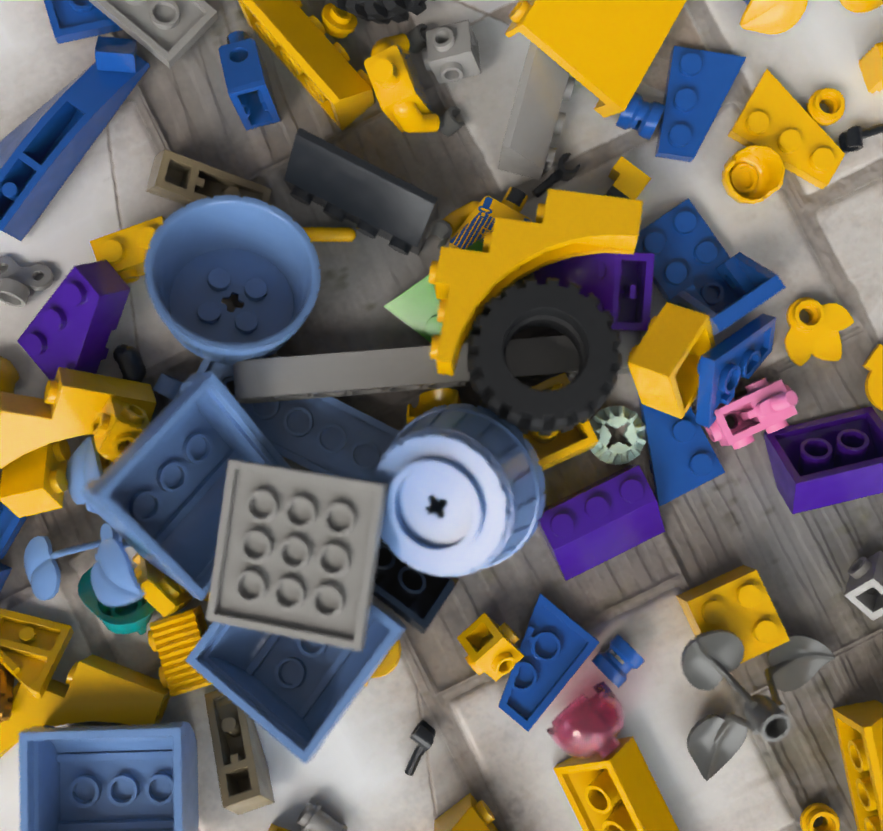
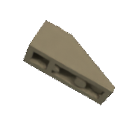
[146,149,272,205]
[204,690,275,815]

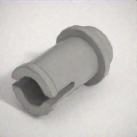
[297,802,348,831]

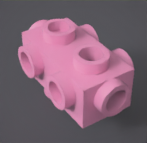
[704,377,798,450]

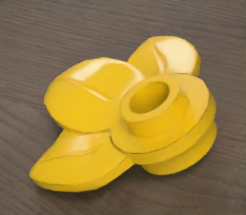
[784,297,854,366]

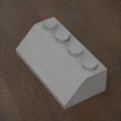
[498,42,575,180]

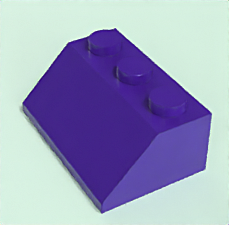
[764,406,883,514]
[538,465,665,581]

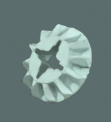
[590,406,647,465]

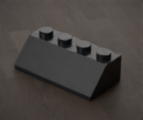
[284,127,438,255]
[372,538,459,634]

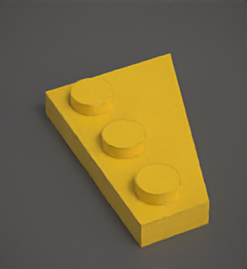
[727,69,845,189]

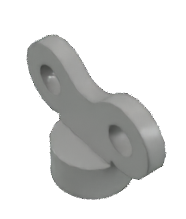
[0,256,54,307]

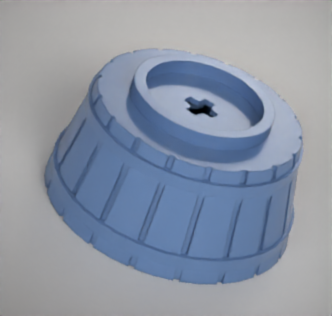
[144,195,321,365]
[372,403,545,577]

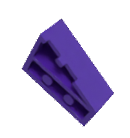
[17,260,130,380]

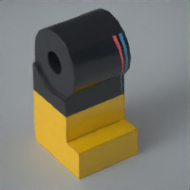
[603,156,651,200]

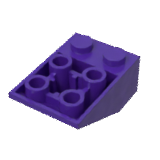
[534,253,655,331]

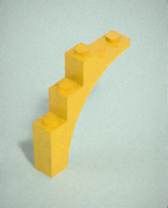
[429,189,643,376]
[0,367,157,469]
[0,654,171,758]

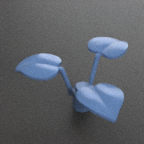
[24,436,146,606]

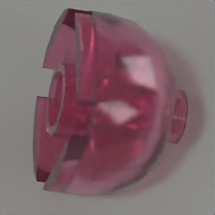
[546,681,625,759]

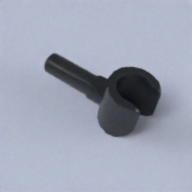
[839,123,883,153]
[532,153,580,198]
[405,720,436,776]

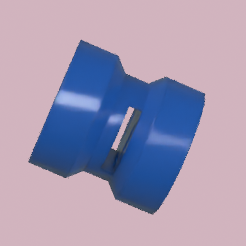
[616,92,665,140]
[591,633,645,688]

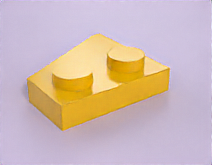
[132,553,194,618]
[0,608,74,698]

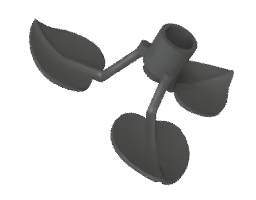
[681,629,835,781]

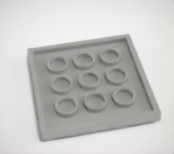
[206,459,388,651]

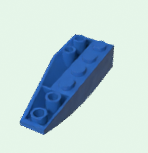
[0,55,150,241]

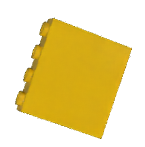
[505,0,687,118]

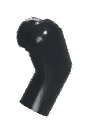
[113,344,146,382]

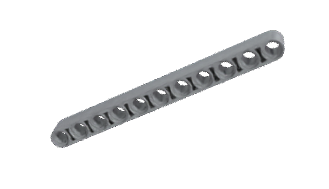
[233,330,642,404]

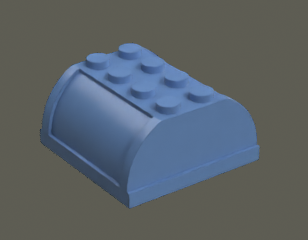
[81,371,291,601]
[185,595,406,764]
[19,721,199,831]

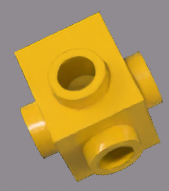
[91,396,150,461]
[457,612,524,682]

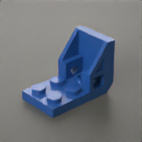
[634,198,786,336]

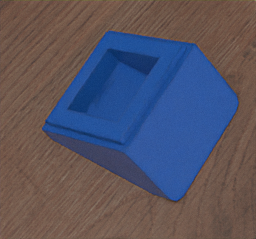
[95,36,137,73]

